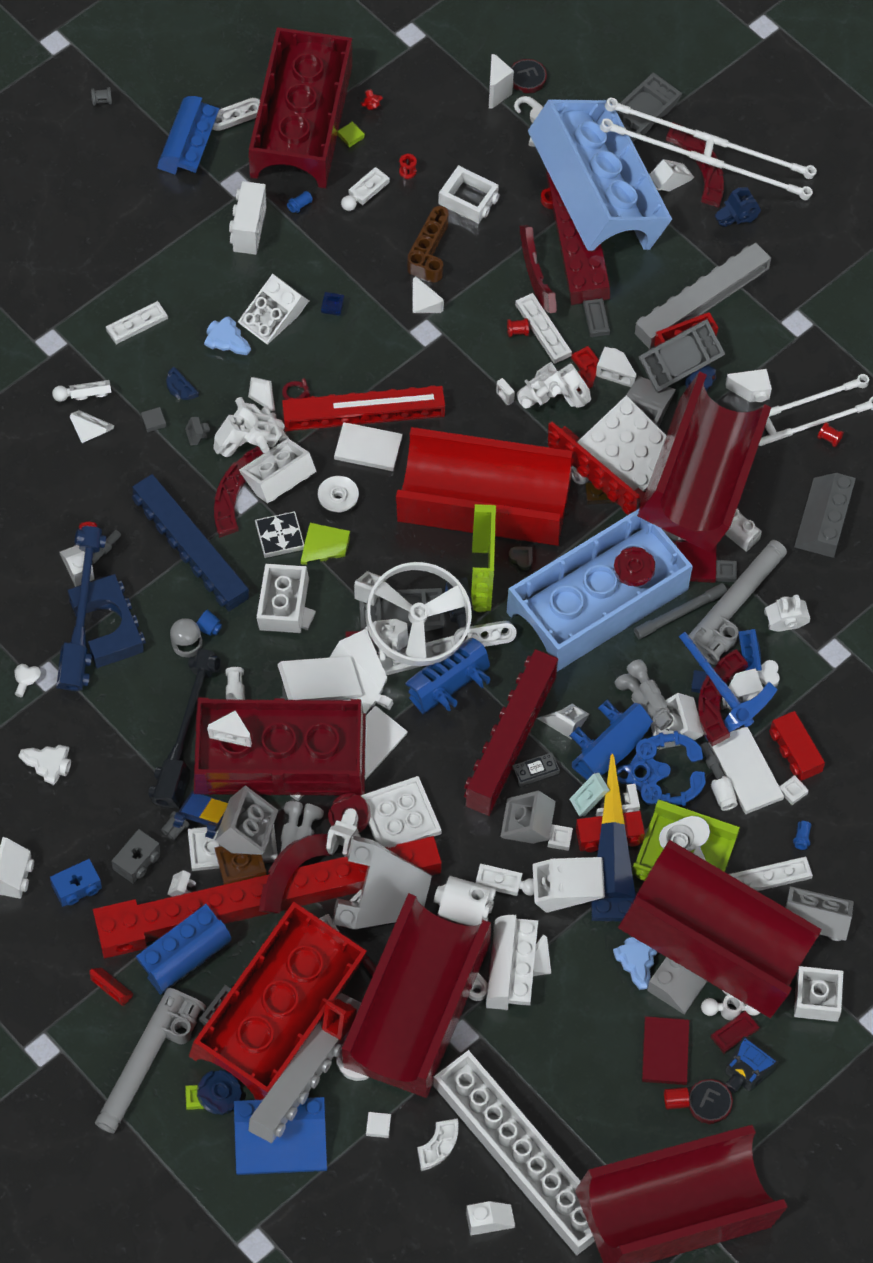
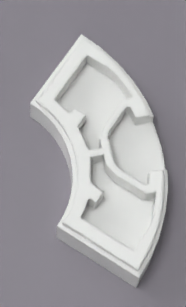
[417,1119,458,1171]

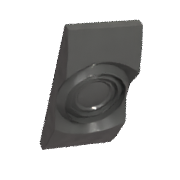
[616,73,682,141]
[638,319,725,392]
[359,588,444,632]

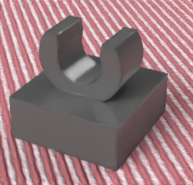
[185,417,210,445]

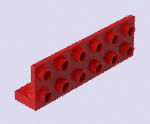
[548,421,645,515]

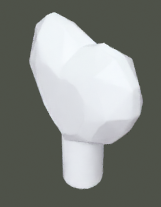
[15,664,41,697]

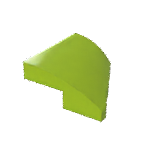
[301,523,350,565]

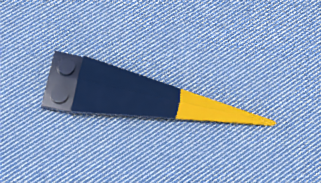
[591,754,636,921]

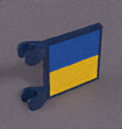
[173,791,228,839]

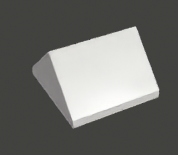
[489,54,514,109]

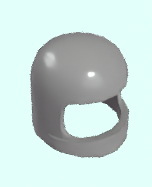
[170,618,202,657]

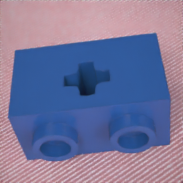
[50,859,102,907]

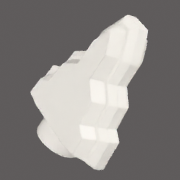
[19,745,71,785]

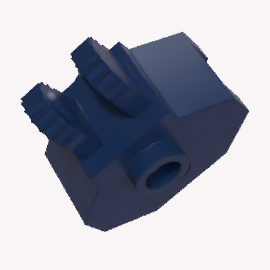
[715,187,761,227]

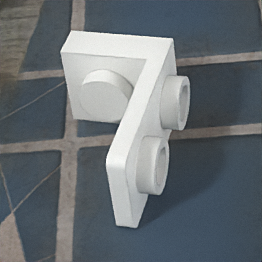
[596,784,640,817]

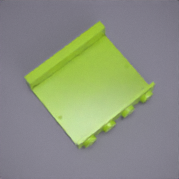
[471,504,496,612]

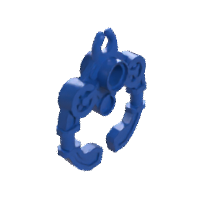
[616,731,706,806]

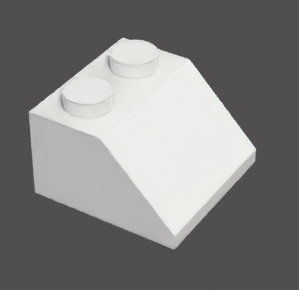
[651,693,704,749]
[0,837,34,899]

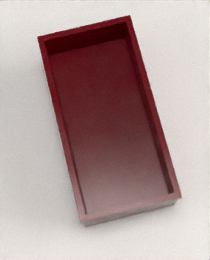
[194,698,366,796]

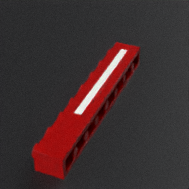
[282,385,445,431]

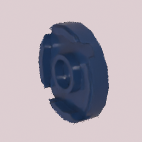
[197,1070,242,1115]

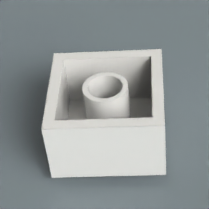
[794,966,843,1022]

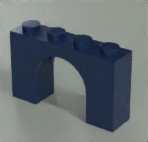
[68,574,146,669]

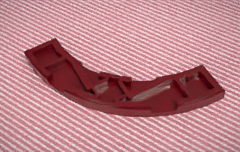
[666,122,724,208]
[520,225,557,313]
[214,446,264,538]
[698,649,748,747]
[259,834,329,914]

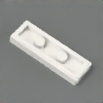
[106,301,168,344]

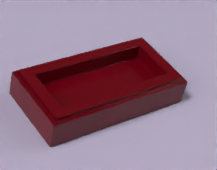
[711,1011,759,1054]

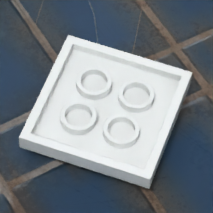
[361,776,442,848]

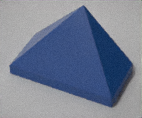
[738,629,762,671]

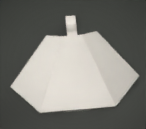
[329,629,394,713]

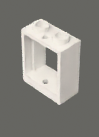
[438,166,500,224]

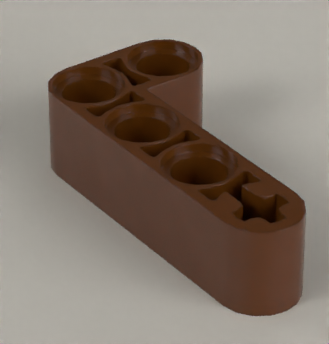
[407,206,449,283]

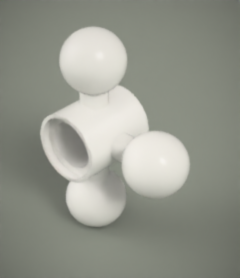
[701,990,760,1020]

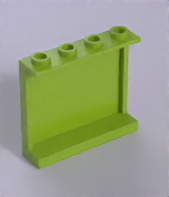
[632,799,740,880]

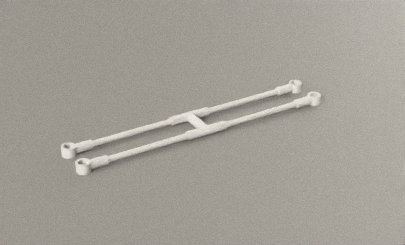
[600,98,817,200]
[759,374,873,446]

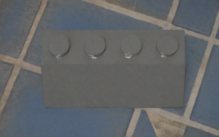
[794,473,856,558]

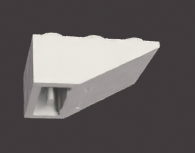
[238,274,309,345]
[533,857,605,913]

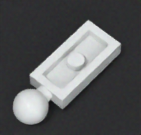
[341,167,390,211]
[52,380,111,402]
[475,864,534,896]

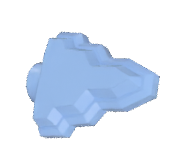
[204,317,251,355]
[613,937,657,990]

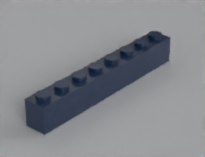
[132,474,249,611]

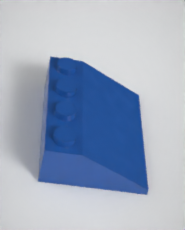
[234,1097,327,1175]

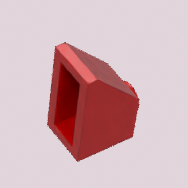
[322,999,357,1040]

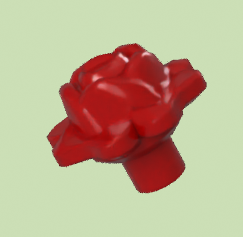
[361,89,383,110]

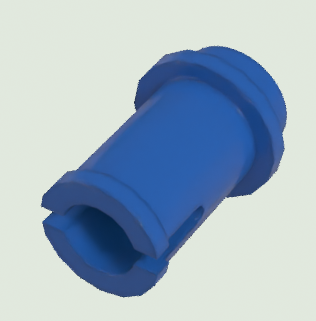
[287,191,313,213]
[793,821,812,850]

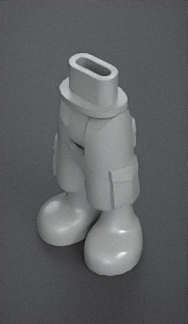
[614,659,672,730]
[281,801,324,867]

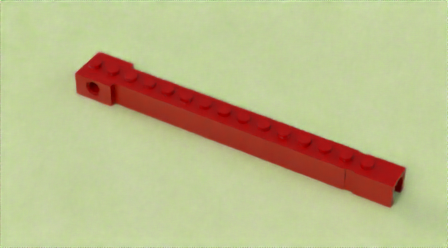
[93,836,441,959]

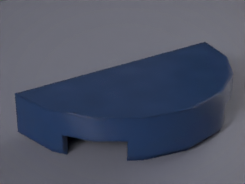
[166,366,199,400]

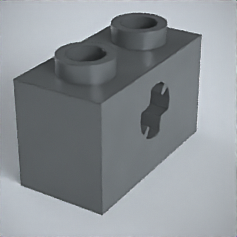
[112,829,160,884]

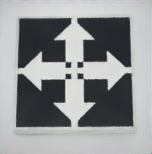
[255,512,304,558]

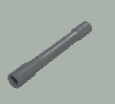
[634,583,727,639]

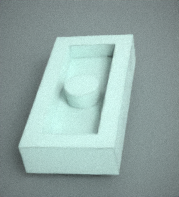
[570,773,609,816]

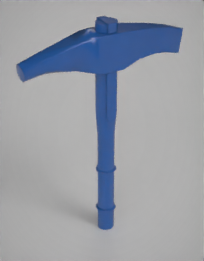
[678,632,778,741]

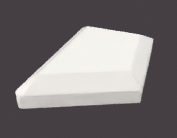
[248,377,275,411]

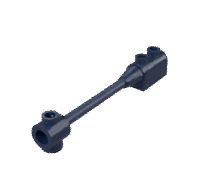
[56,526,106,691]

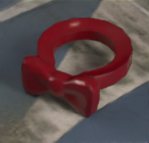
[282,378,310,400]

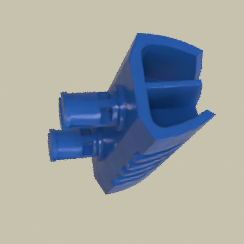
[405,638,490,714]
[569,699,653,780]

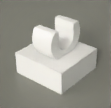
[168,870,196,897]

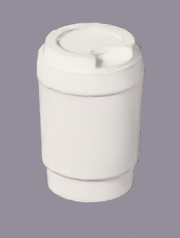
[711,776,738,811]

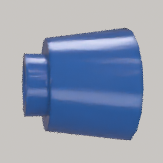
[197,609,222,636]

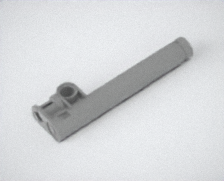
[688,540,787,665]
[95,988,206,1133]

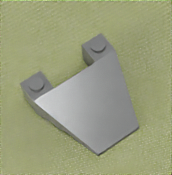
[332,835,432,929]

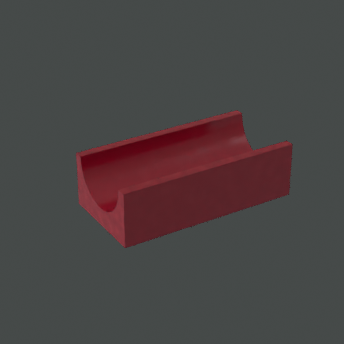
[249,27,352,188]
[637,371,772,552]
[618,839,822,1019]
[342,893,491,1098]
[575,1125,787,1263]

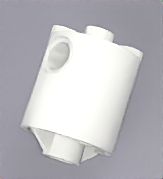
[434,876,496,926]

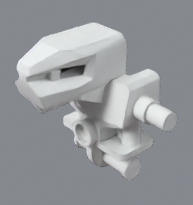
[517,362,591,408]
[213,397,289,457]

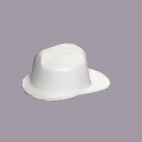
[659,816,710,851]

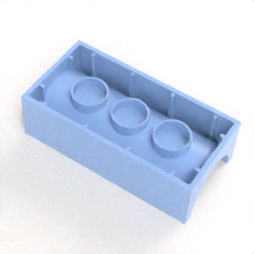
[528,100,672,251]
[507,508,693,672]

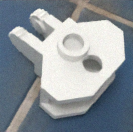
[764,595,810,632]
[365,619,409,660]
[326,808,361,856]

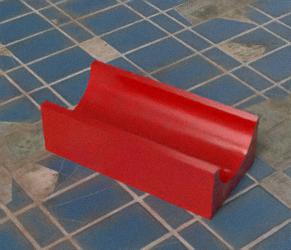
[396,427,573,546]
[189,902,367,1100]

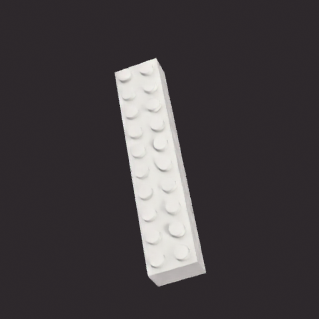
[433,1050,595,1255]

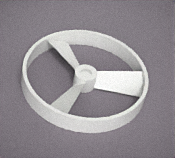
[365,562,471,666]

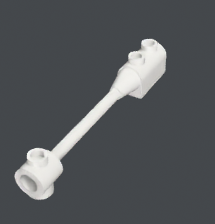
[725,509,762,552]

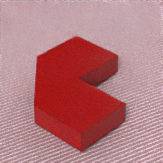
[571,346,599,392]

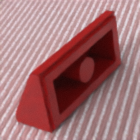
[90,968,133,1006]

